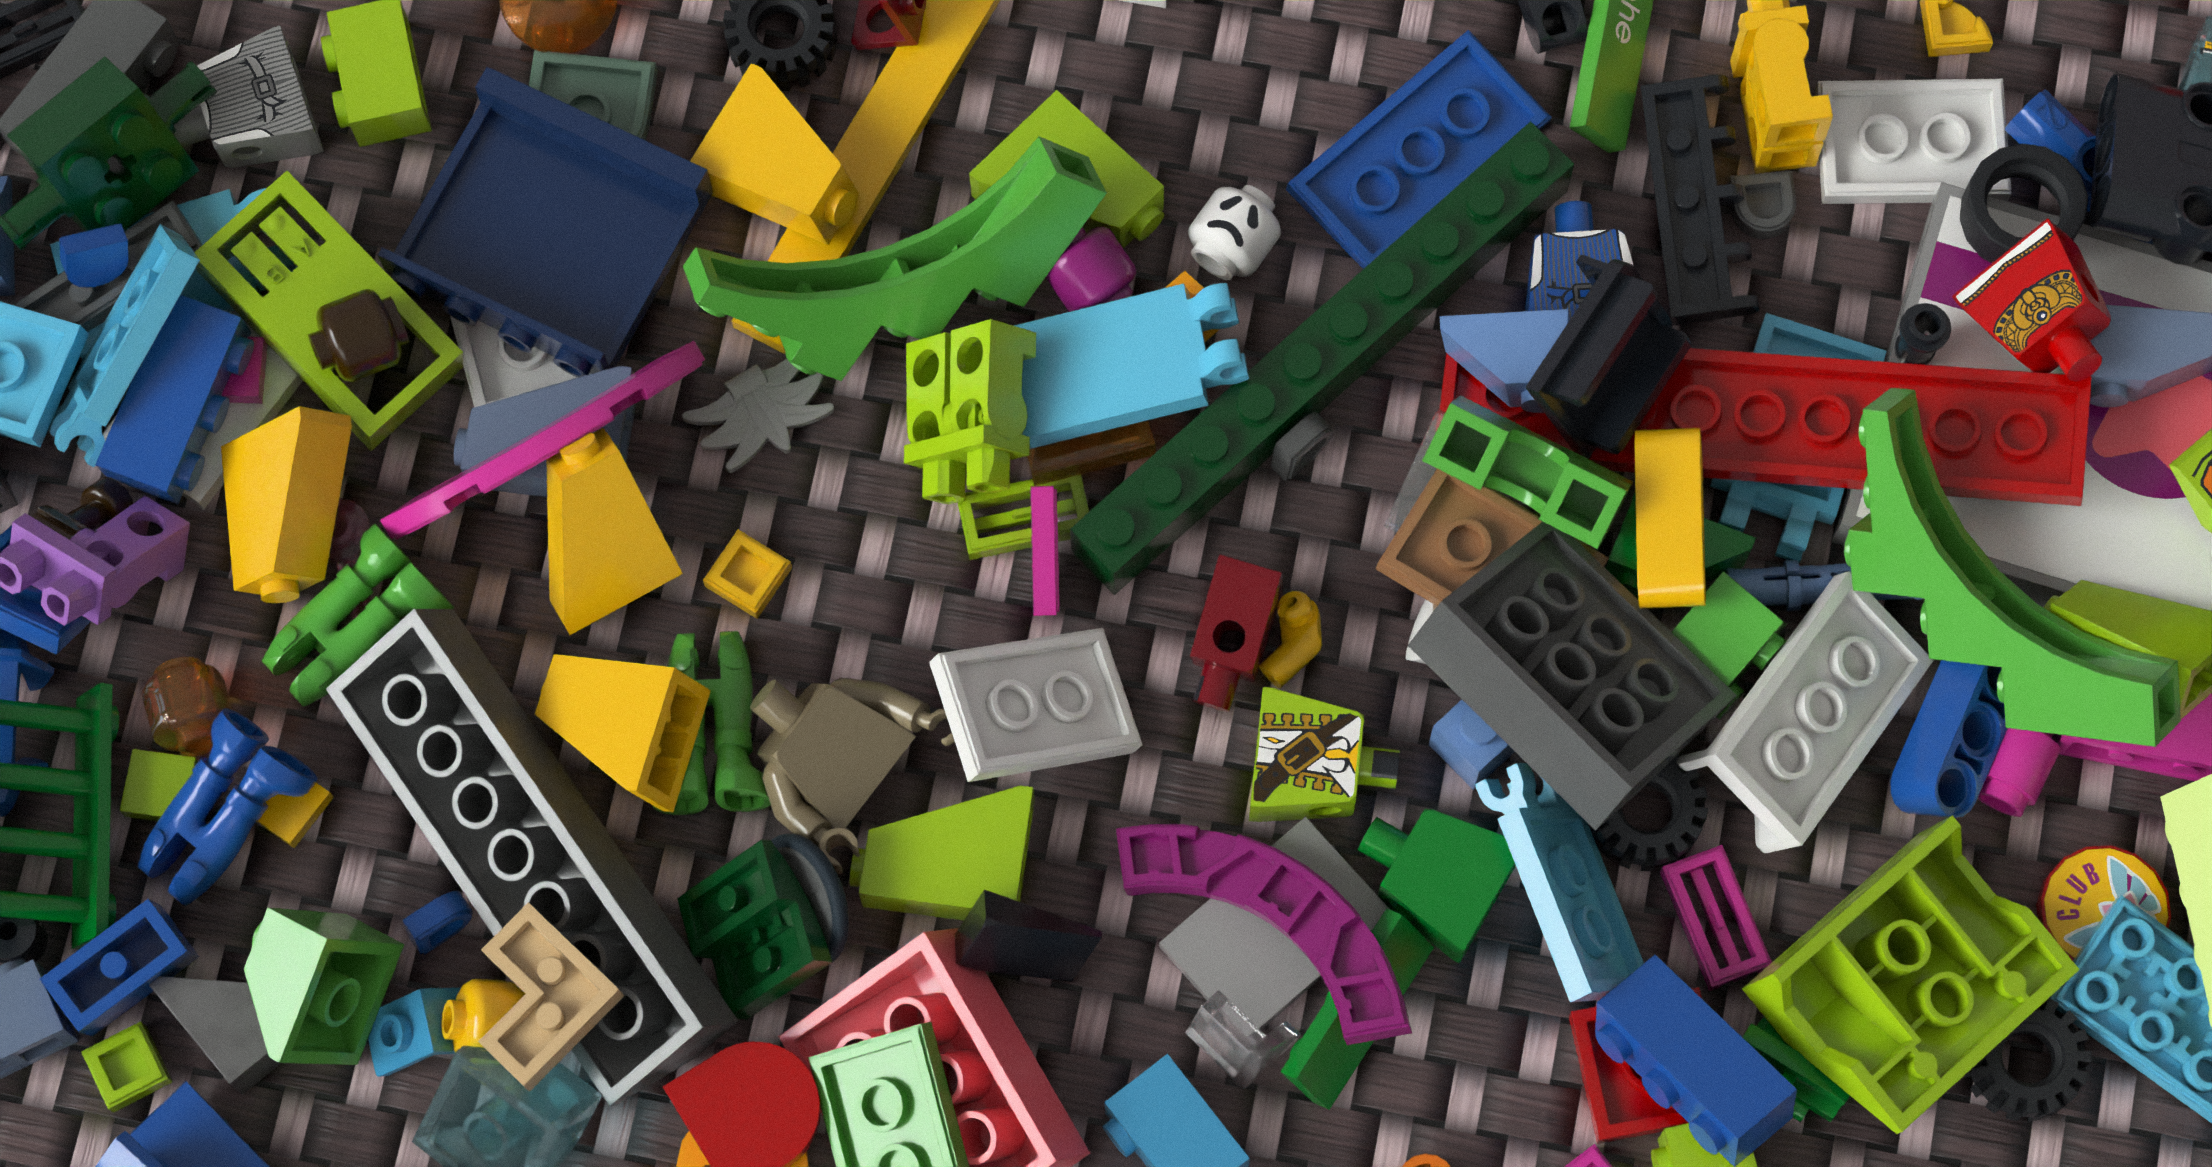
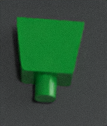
[1358,809,1516,964]

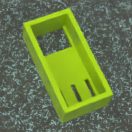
[194,171,463,451]

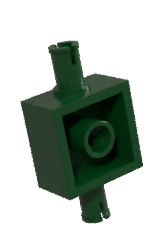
[0,56,217,250]

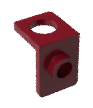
[851,0,926,50]

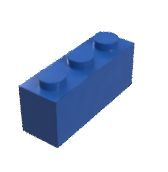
[95,295,254,504]
[1595,955,1797,1167]

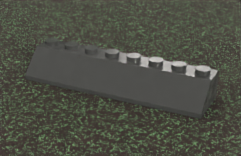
[326,609,738,1106]

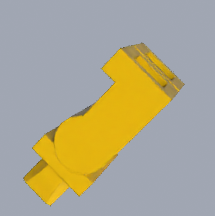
[1730,0,1833,174]

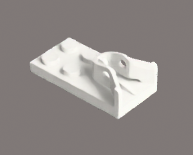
[1677,571,1934,853]

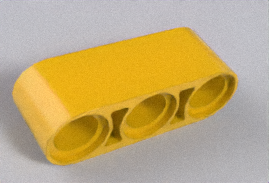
[1635,428,1706,609]

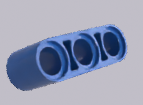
[1890,660,2007,818]

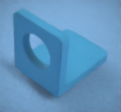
[368,988,461,1077]

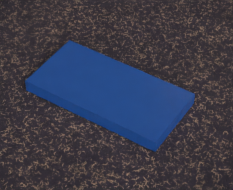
[1286,30,1552,269]

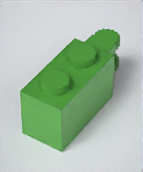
[1672,571,1787,720]

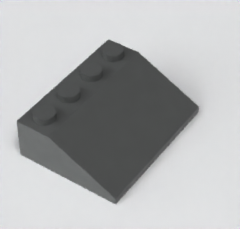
[1408,522,1737,831]

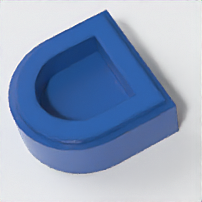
[59,224,128,288]
[402,891,473,955]

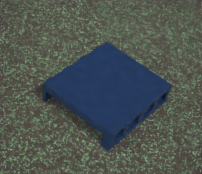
[378,67,713,377]

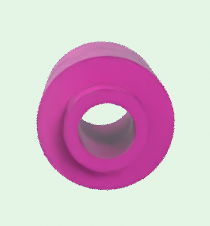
[1977,728,2061,817]

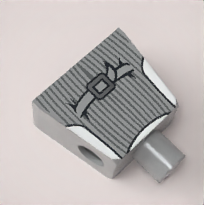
[173,26,324,168]

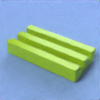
[958,469,1089,560]

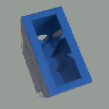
[1525,201,1633,320]

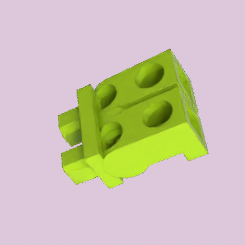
[904,319,1036,504]

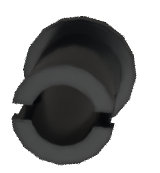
[1894,303,1952,365]

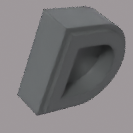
[1728,171,1796,239]
[1270,412,1333,481]

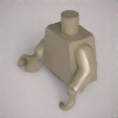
[750,677,955,875]

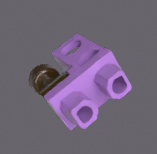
[0,477,190,626]

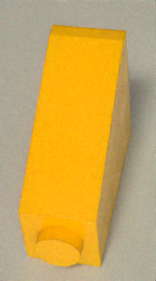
[690,63,859,245]
[221,406,352,603]
[546,428,683,635]
[535,654,711,813]

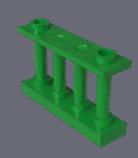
[0,683,119,950]

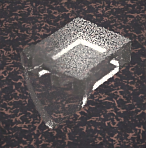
[1185,990,1301,1090]

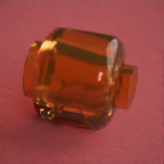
[142,657,232,757]

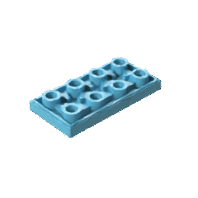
[2049,895,2212,1123]

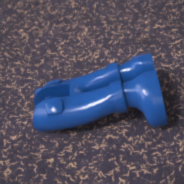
[137,708,318,906]

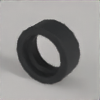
[1959,143,2088,263]

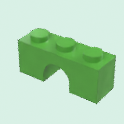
[1422,395,1633,549]

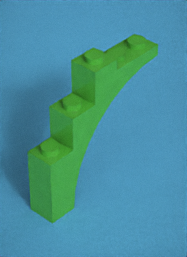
[683,136,1107,381]
[1844,388,2181,747]

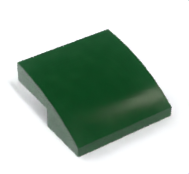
[677,839,832,1020]

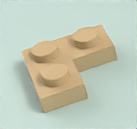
[478,903,624,1092]

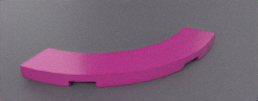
[380,341,705,540]

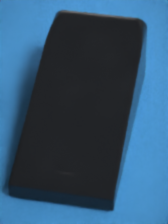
[955,889,1102,982]

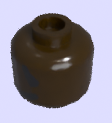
[308,289,409,382]

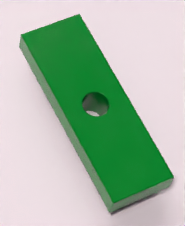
[1281,908,1434,1110]

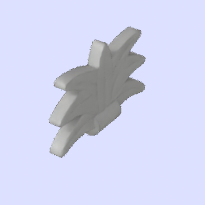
[682,358,834,473]

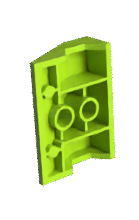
[1742,815,2080,1134]

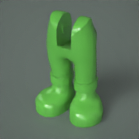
[261,523,454,706]
[653,631,770,815]

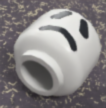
[1188,185,1281,280]

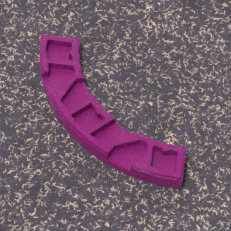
[1116,824,1412,1045]

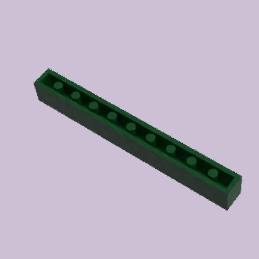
[1070,121,1574,595]

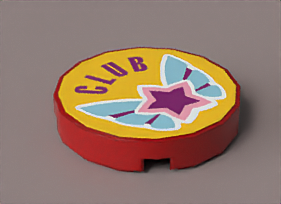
[2036,845,2171,961]

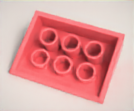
[778,928,1091,1167]

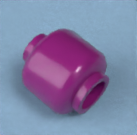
[1045,226,1136,312]

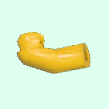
[1259,591,1322,689]

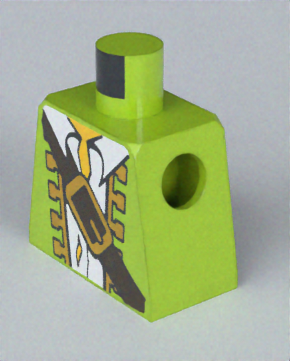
[1249,687,1400,822]

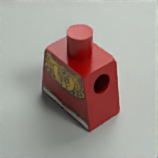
[1952,218,2111,381]

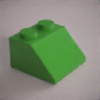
[244,907,405,1065]

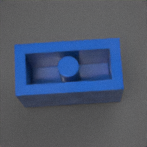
[39,899,199,1036]

